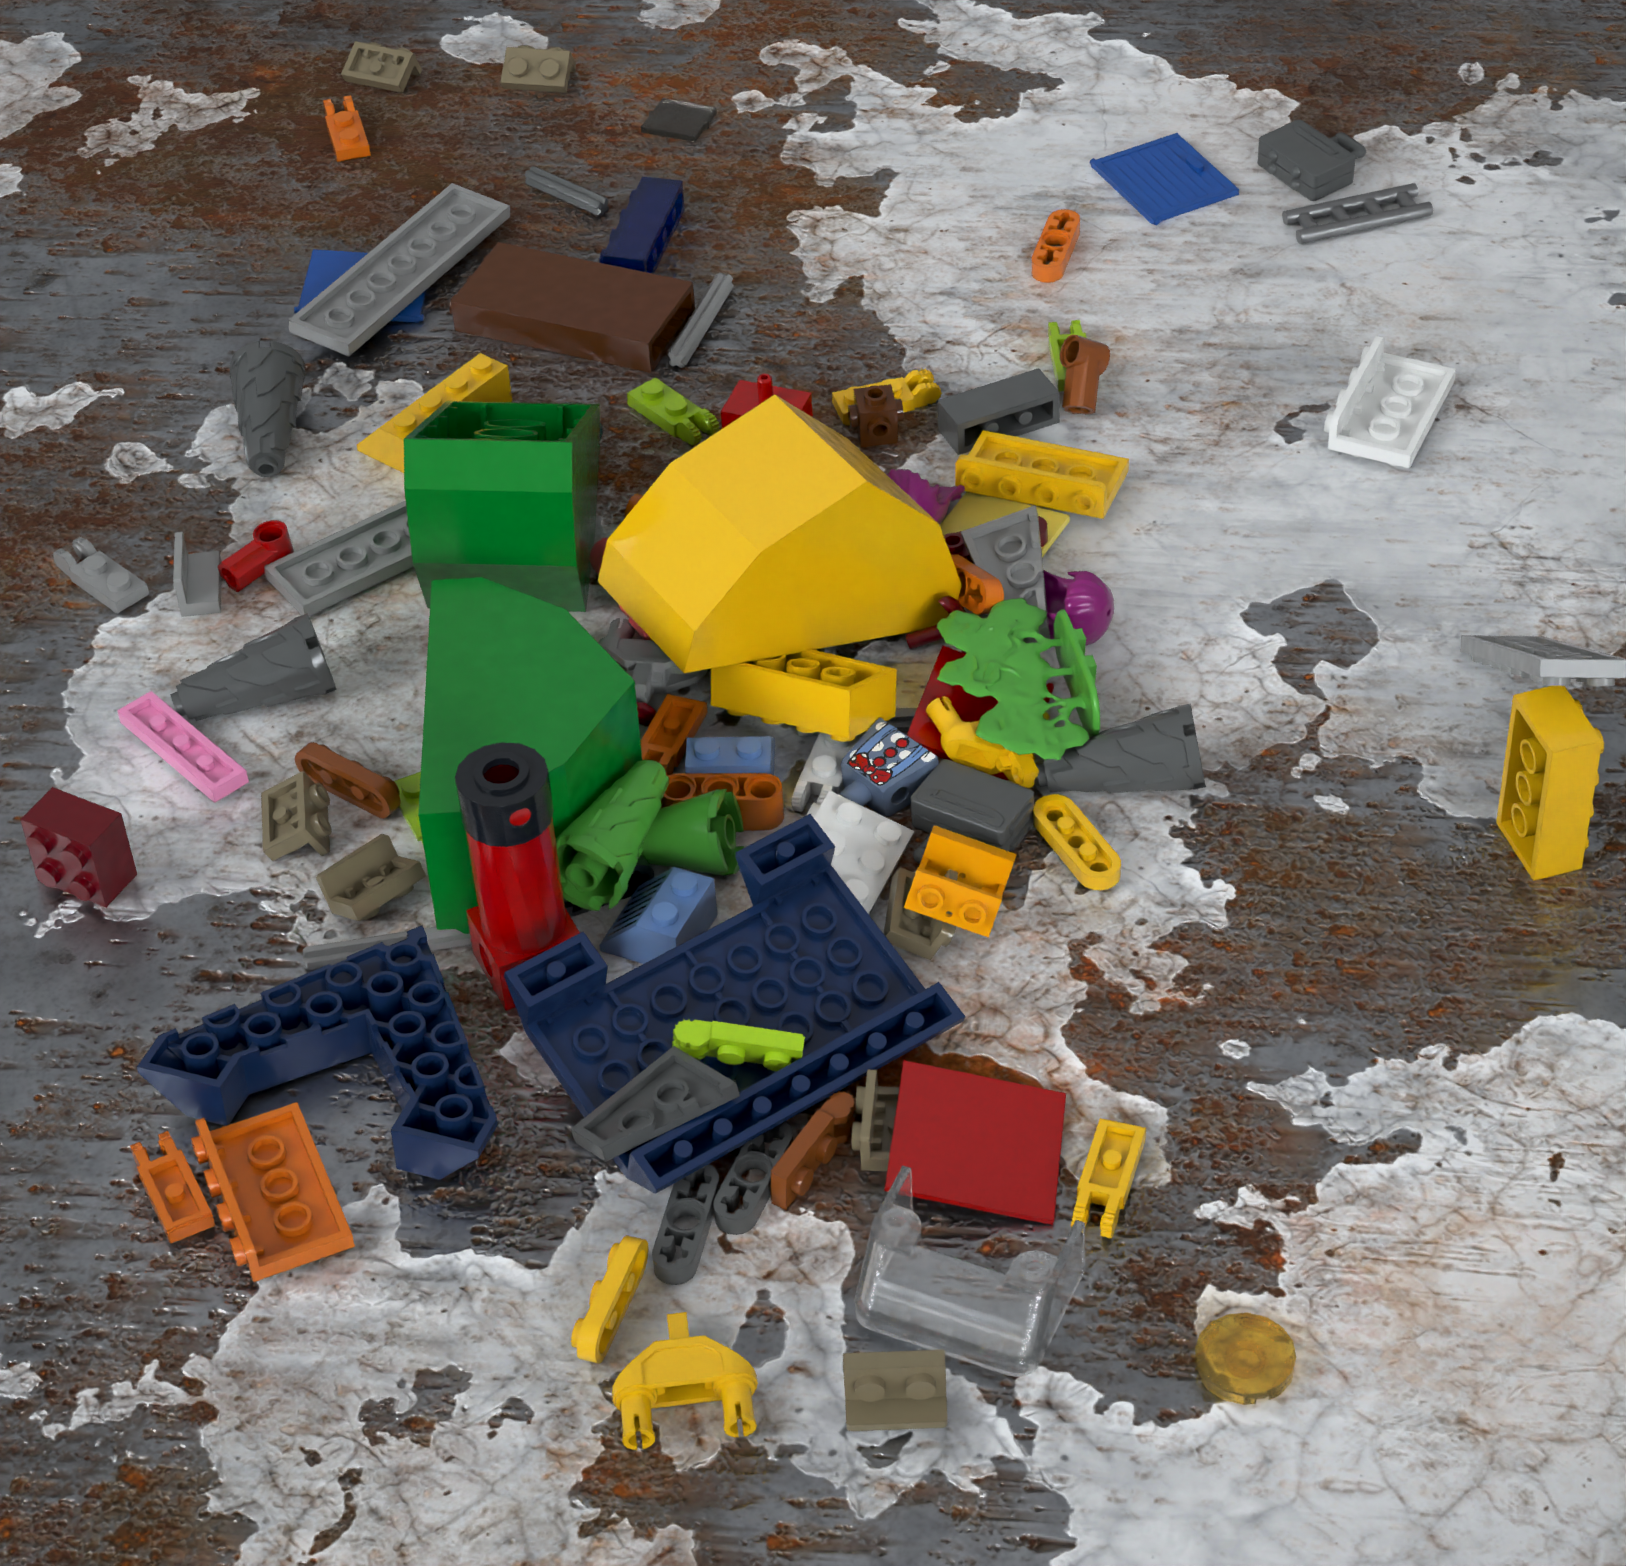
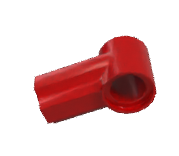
[218,520,294,592]

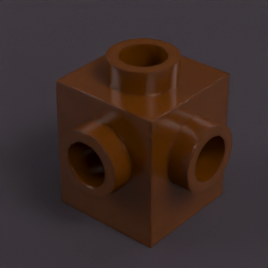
[848,384,904,448]

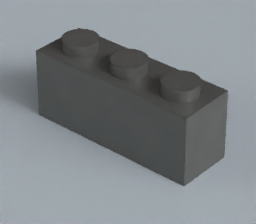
[937,368,1060,455]

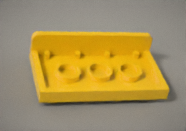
[955,430,1129,519]

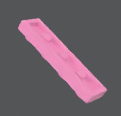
[117,691,249,803]

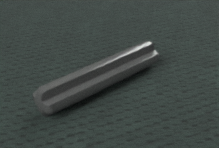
[524,166,609,217]

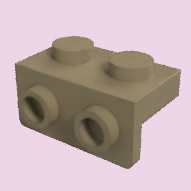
[500,45,576,93]
[316,834,426,921]
[883,867,958,960]
[852,1069,899,1171]

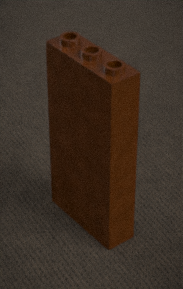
[449,242,695,373]

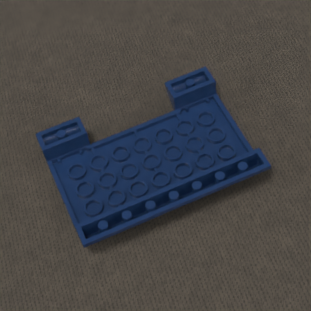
[504,814,966,1194]

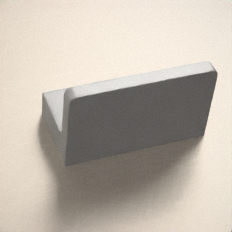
[173,531,222,617]

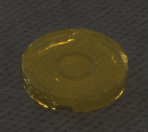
[1194,1313,1296,1405]

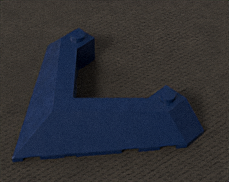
[137,925,498,1180]

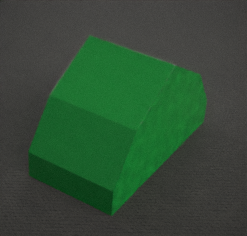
[404,401,600,612]
[418,577,642,934]

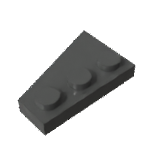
[571,1046,740,1162]

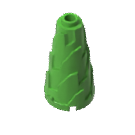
[555,760,669,911]

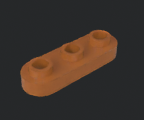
[295,742,401,819]

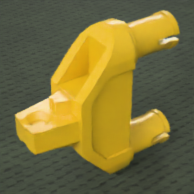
[926,696,1050,788]
[612,1312,758,1450]

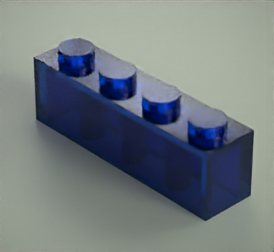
[599,176,685,274]

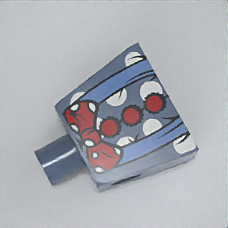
[839,718,939,817]

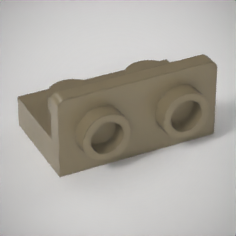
[341,41,422,93]
[261,771,332,861]
[843,1349,948,1431]

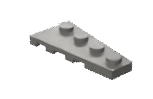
[961,505,1050,643]

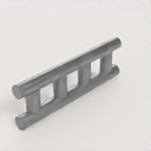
[1282,183,1433,244]

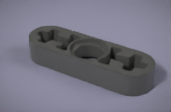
[713,1121,793,1235]
[652,1164,720,1285]

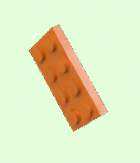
[191,1102,355,1282]

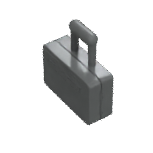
[1257,120,1366,201]
[910,759,1034,864]

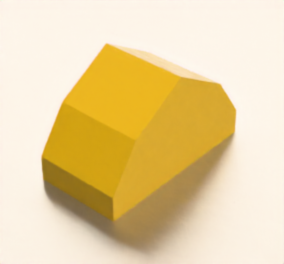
[597,394,962,673]

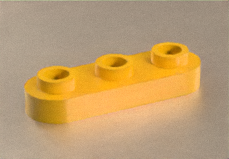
[1033,794,1121,890]
[571,1235,648,1364]

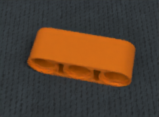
[661,773,784,831]

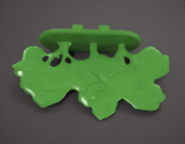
[937,598,1100,760]

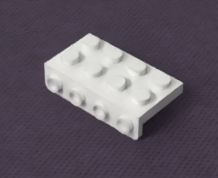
[1324,336,1456,468]
[807,790,914,915]

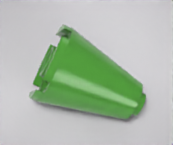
[642,789,744,876]

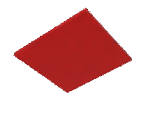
[884,1060,1066,1225]

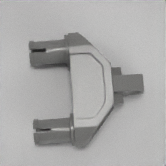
[598,618,709,704]

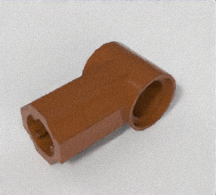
[1060,335,1110,415]

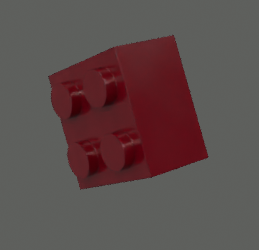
[20,787,137,907]

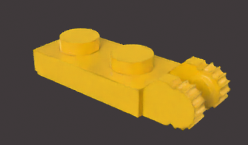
[832,368,942,426]
[1071,1118,1146,1239]

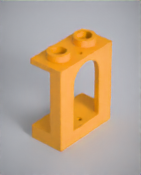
[904,825,1017,938]

